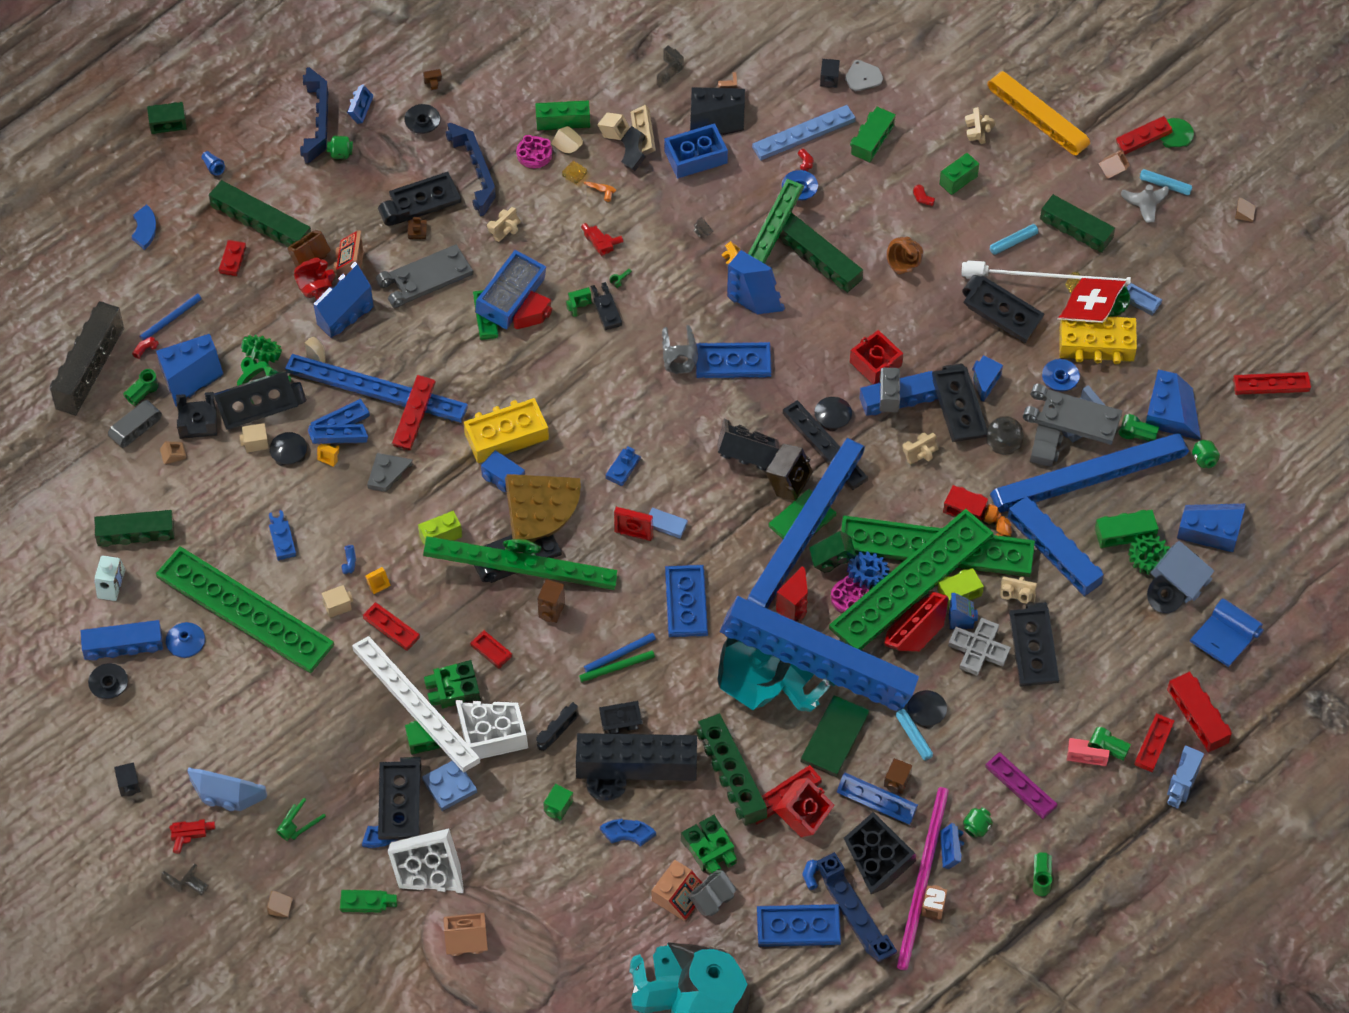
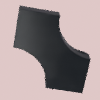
[621,126,646,171]

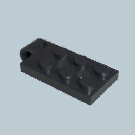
[378,172,461,226]

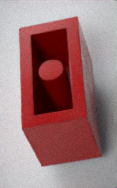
[943,485,988,521]

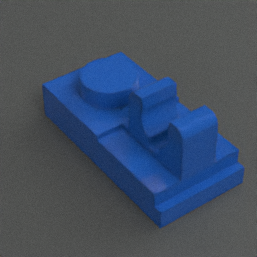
[347,84,374,124]
[605,446,641,486]
[940,823,964,869]

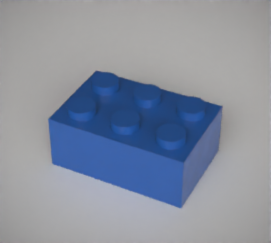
[664,123,728,179]

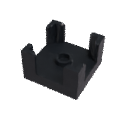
[176,392,218,439]

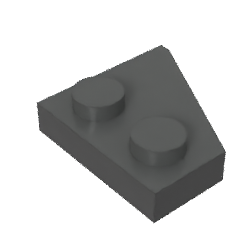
[367,453,413,492]

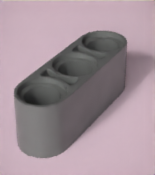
[108,400,162,448]

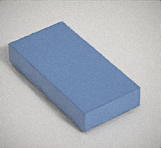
[1127,283,1162,316]
[649,508,688,538]

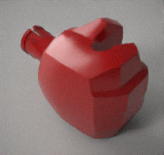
[294,258,336,301]

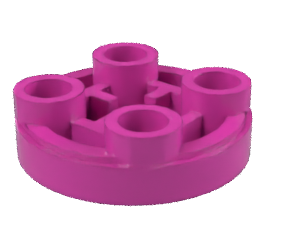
[516,135,552,168]
[831,576,869,613]

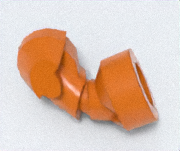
[982,504,1012,537]

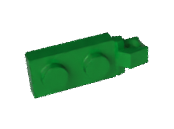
[340,890,398,913]

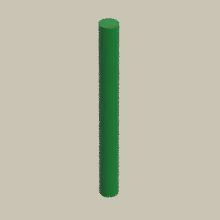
[579,650,655,683]

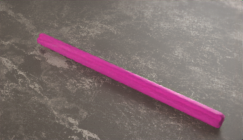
[897,787,949,970]

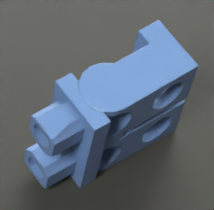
[1167,745,1204,808]

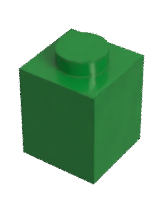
[543,784,573,820]

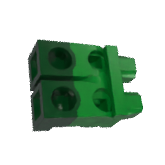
[424,660,481,709]
[680,814,737,875]

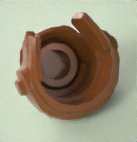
[887,237,924,275]

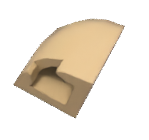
[551,126,583,153]
[305,337,325,363]

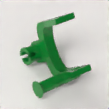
[237,356,291,404]

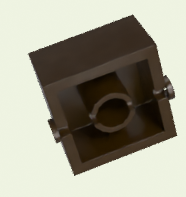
[766,444,813,501]

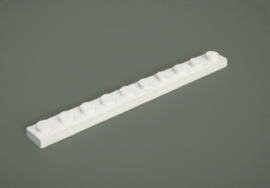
[352,636,480,773]

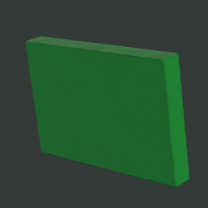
[768,489,836,539]

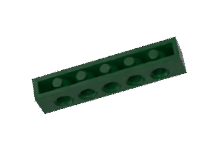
[696,713,767,826]

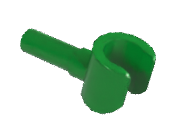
[609,269,632,288]

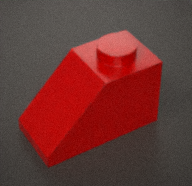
[513,291,553,330]

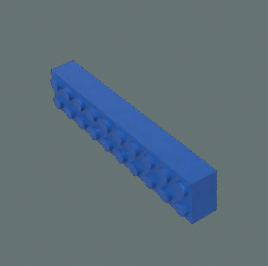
[720,596,919,711]

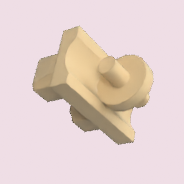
[965,107,995,144]
[487,207,521,242]
[902,433,939,465]
[1000,577,1037,603]

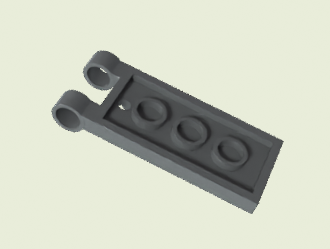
[376,244,473,308]
[1023,384,1123,445]

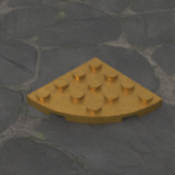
[505,474,581,542]

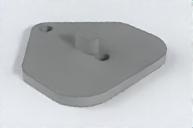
[846,60,883,91]

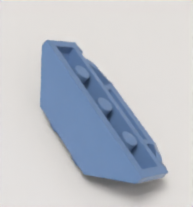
[187,768,267,811]

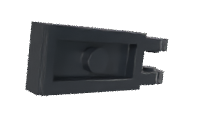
[590,282,622,330]
[536,702,579,751]

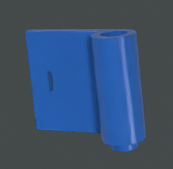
[1190,598,1264,667]

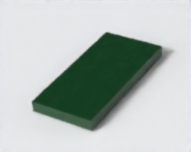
[800,695,870,777]

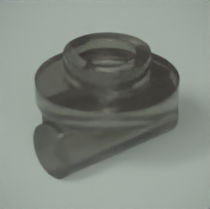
[694,217,713,238]

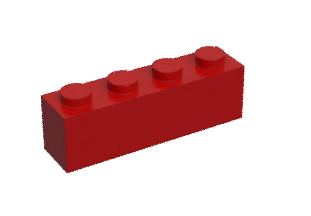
[1167,671,1232,753]

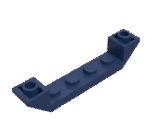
[300,67,329,164]
[445,123,496,217]
[817,852,897,962]

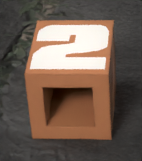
[921,885,947,920]

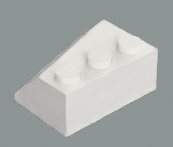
[456,700,528,759]
[388,829,464,893]

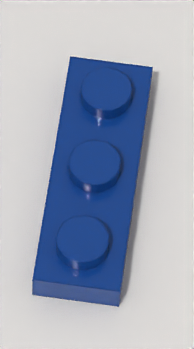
[310,399,370,425]
[308,424,368,444]

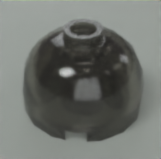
[986,416,1024,455]

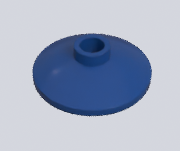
[782,170,818,201]
[1042,359,1080,392]
[166,622,205,658]

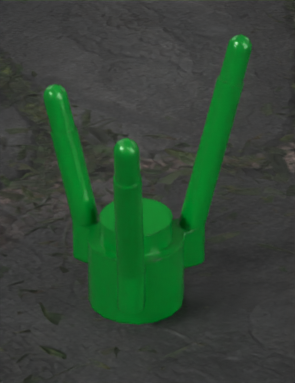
[276,798,326,841]

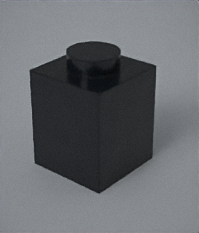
[820,59,840,88]
[114,762,141,797]

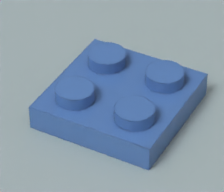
[422,761,477,811]

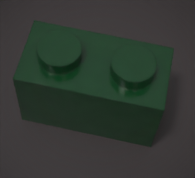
[147,102,187,134]
[809,531,856,573]

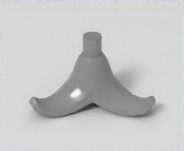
[1121,184,1169,223]

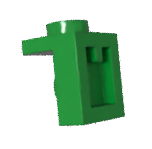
[566,287,592,317]

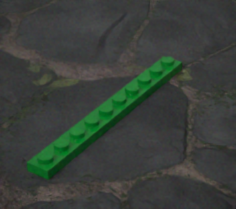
[423,536,617,590]

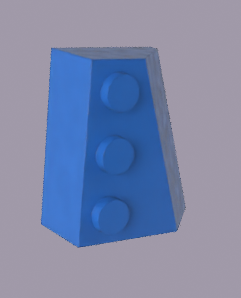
[727,250,785,314]
[314,262,374,338]
[156,334,224,406]
[1146,369,1201,440]
[1177,503,1246,553]

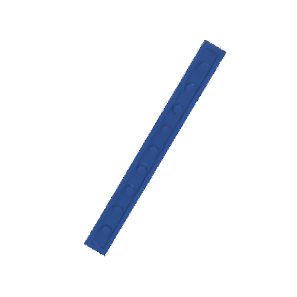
[285,354,468,423]

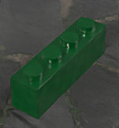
[1040,194,1115,253]
[94,510,175,547]

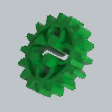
[241,335,282,363]
[1128,534,1170,575]

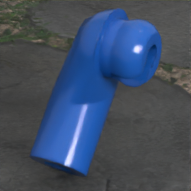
[341,545,356,574]
[802,860,819,890]

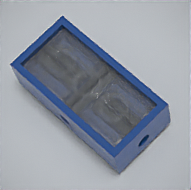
[475,250,546,330]

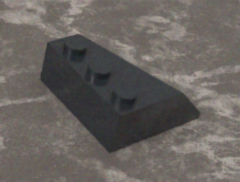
[690,87,745,135]
[717,418,779,471]
[844,812,916,895]

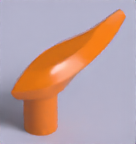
[584,181,616,202]

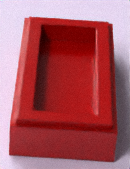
[470,630,512,669]

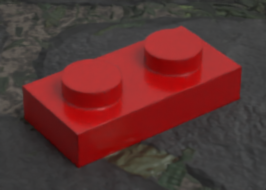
[219,240,246,276]

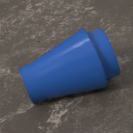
[201,151,225,175]

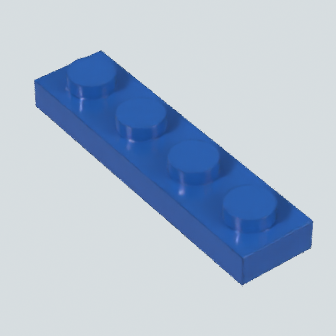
[837,773,918,825]

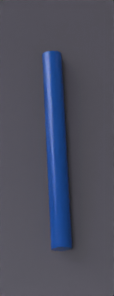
[140,294,202,341]
[584,633,656,673]

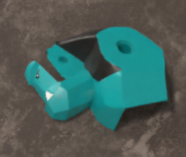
[717,638,835,712]
[629,942,750,1013]

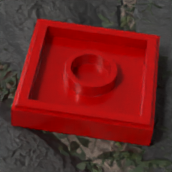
[614,506,653,541]

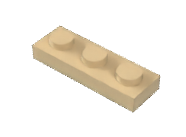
[631,105,656,155]

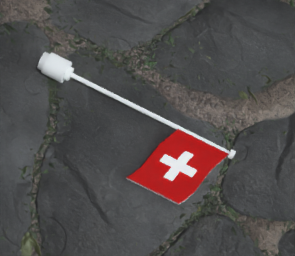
[962,260,1131,323]

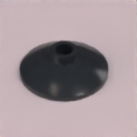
[404,104,440,134]
[1147,575,1185,613]
[88,663,128,699]

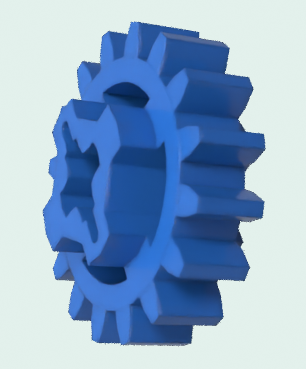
[847,552,890,589]

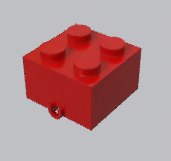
[850,330,904,385]
[774,778,835,837]

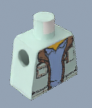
[94,556,125,601]

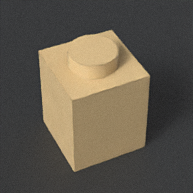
[597,113,630,140]
[239,423,269,453]
[321,585,353,618]

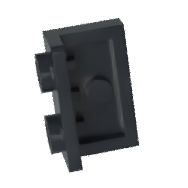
[599,701,643,734]

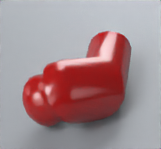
[798,148,814,172]
[913,184,935,207]
[132,337,159,359]

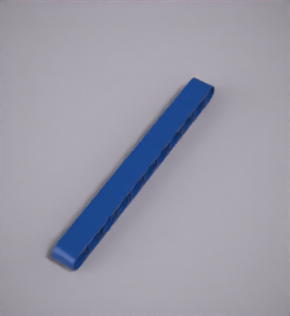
[990,434,1189,513]
[747,438,865,609]

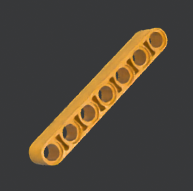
[987,71,1090,156]

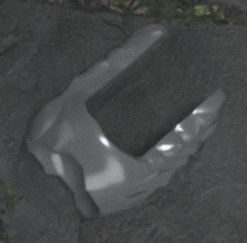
[662,325,698,374]

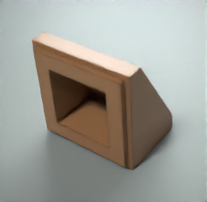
[1235,197,1256,222]
[160,441,187,464]
[267,891,293,918]

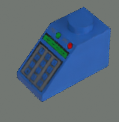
[972,355,1003,402]
[949,593,978,629]

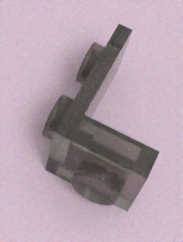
[657,45,684,87]

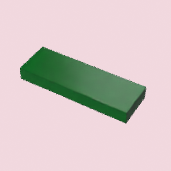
[473,290,498,340]

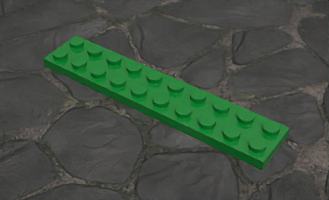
[829,509,993,650]
[841,515,1035,577]
[156,546,335,674]

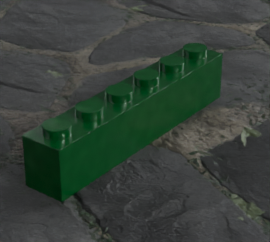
[209,180,311,248]
[778,212,863,293]

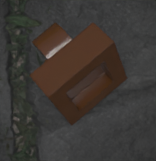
[423,69,442,91]
[408,217,427,239]

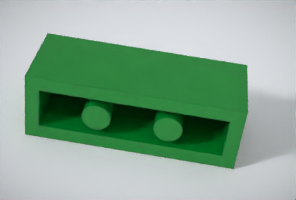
[535,100,590,131]
[850,106,896,163]
[1095,510,1159,549]

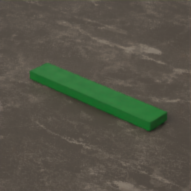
[748,179,804,264]

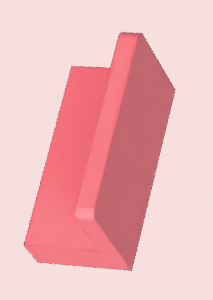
[1067,738,1109,766]

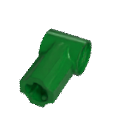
[123,369,159,405]
[1119,414,1159,442]
[1088,727,1131,761]
[1032,852,1052,897]

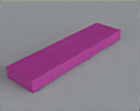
[985,752,1058,819]

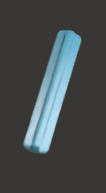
[1140,169,1192,195]
[990,224,1038,255]
[896,709,933,761]

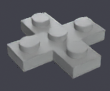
[948,618,1011,676]

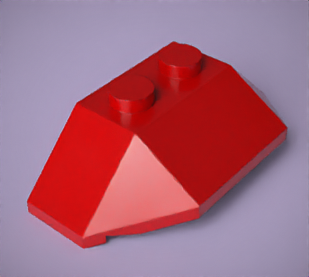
[884,592,949,652]

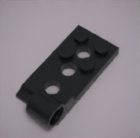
[962,275,1045,343]
[932,363,989,442]
[214,371,307,430]
[474,534,562,583]
[1009,602,1060,687]
[378,757,421,840]

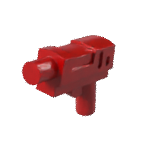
[581,223,623,256]
[169,819,216,854]

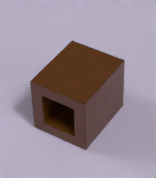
[884,758,913,794]

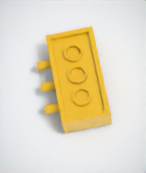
[1059,317,1137,364]
[464,398,549,464]

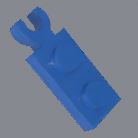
[269,510,296,561]

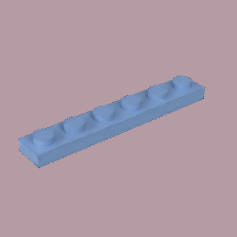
[752,105,856,161]

